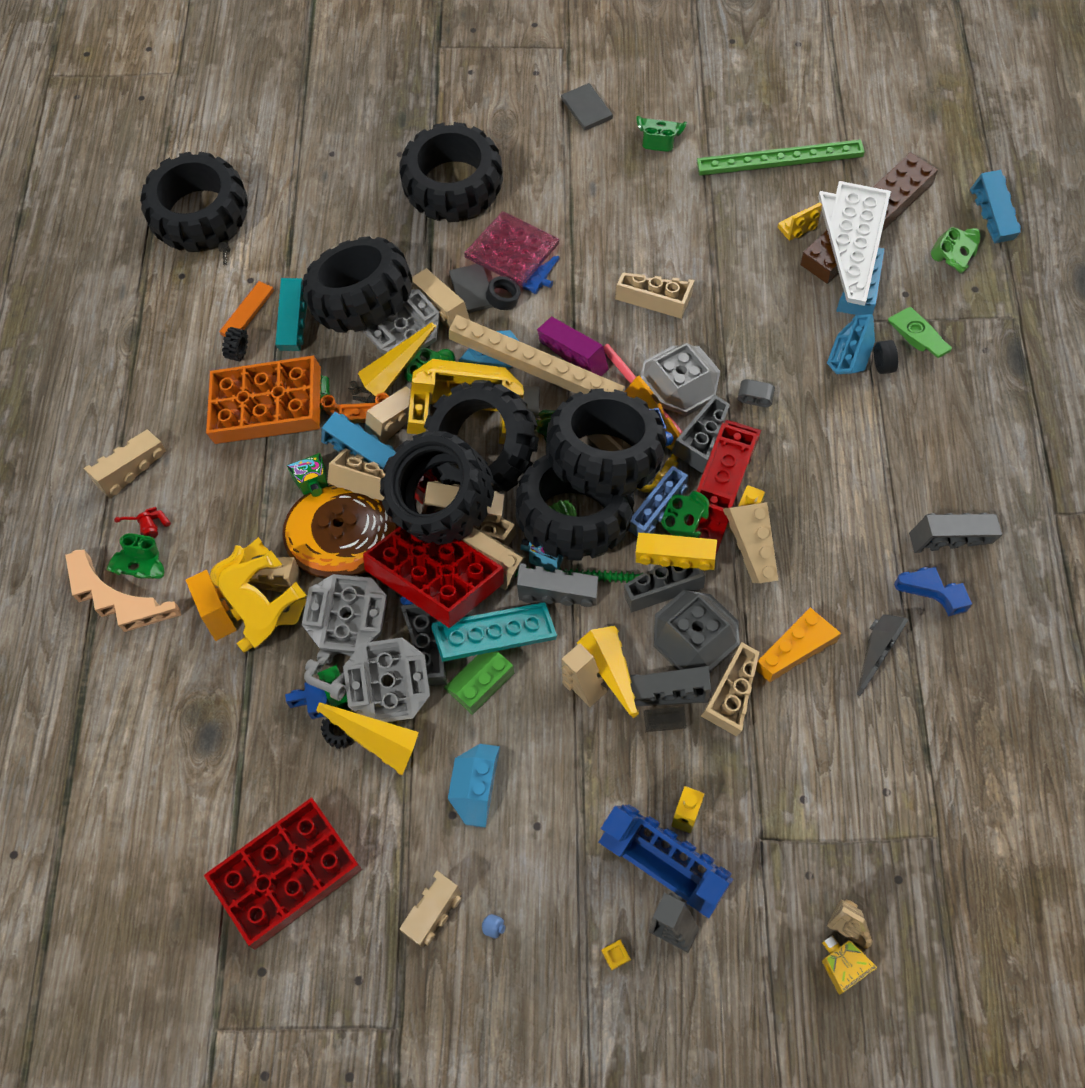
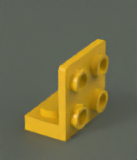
[778,202,822,241]

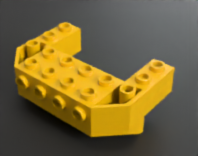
[407,359,524,444]

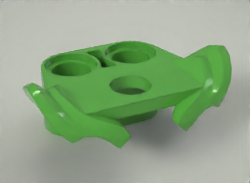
[931,227,981,274]

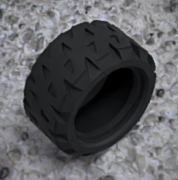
[380,431,494,545]

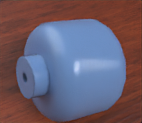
[482,914,505,938]

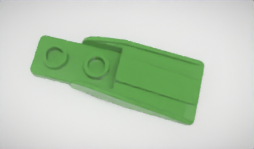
[888,307,952,358]

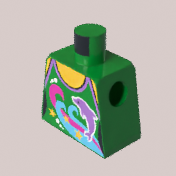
[287,453,328,497]

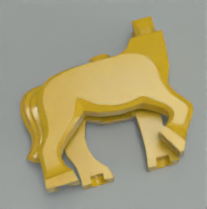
[210,537,307,654]

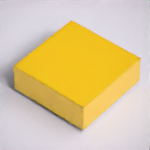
[601,939,631,971]

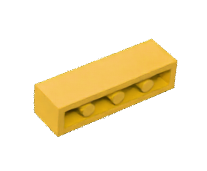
[636,533,717,571]

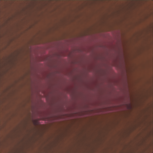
[464,211,559,286]

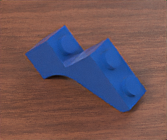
[894,567,972,616]

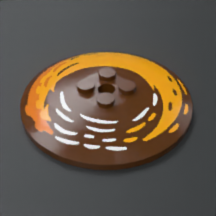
[283,483,397,579]

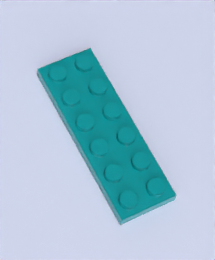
[432,602,557,662]

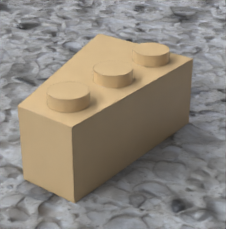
[364,386,410,444]
[561,643,607,707]
[400,871,462,948]

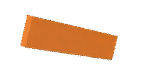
[219,281,274,337]

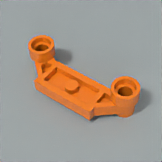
[320,392,389,423]

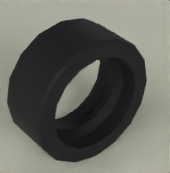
[486,276,521,310]

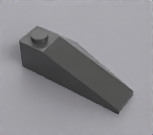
[857,614,909,696]

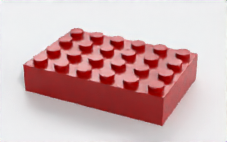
[363,527,504,628]
[203,797,362,950]

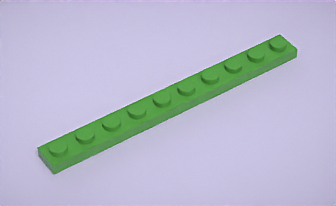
[697,140,865,176]

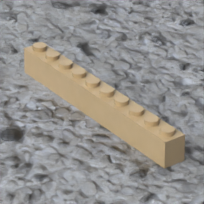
[448,315,625,394]

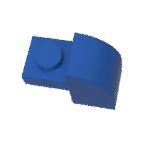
[285,682,330,719]

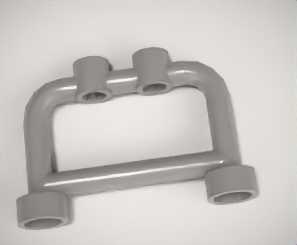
[304,650,353,701]

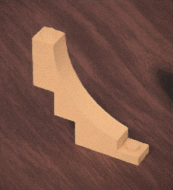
[65,550,181,632]

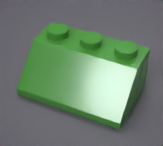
[444,651,515,715]

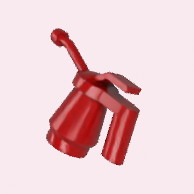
[114,507,171,538]

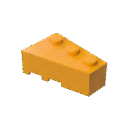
[186,569,237,641]

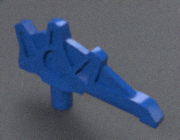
[522,256,560,294]

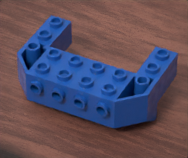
[598,804,734,919]

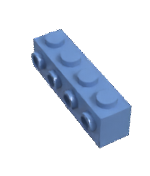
[628,466,688,537]

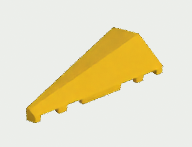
[358,322,436,396]
[576,626,639,718]
[316,702,419,775]

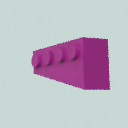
[537,316,609,376]

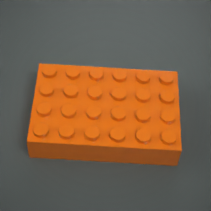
[206,355,321,444]

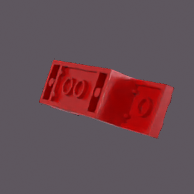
[687,419,761,555]

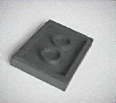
[561,83,613,131]
[449,262,493,313]

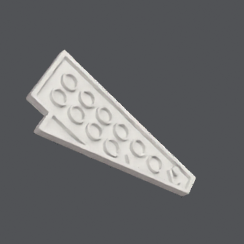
[818,181,891,306]

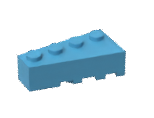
[970,170,1021,244]
[836,247,885,315]
[321,412,396,470]

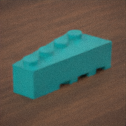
[275,278,307,351]

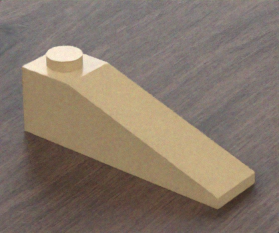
[461,527,525,590]
[827,899,872,949]

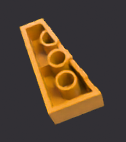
[756,607,841,682]

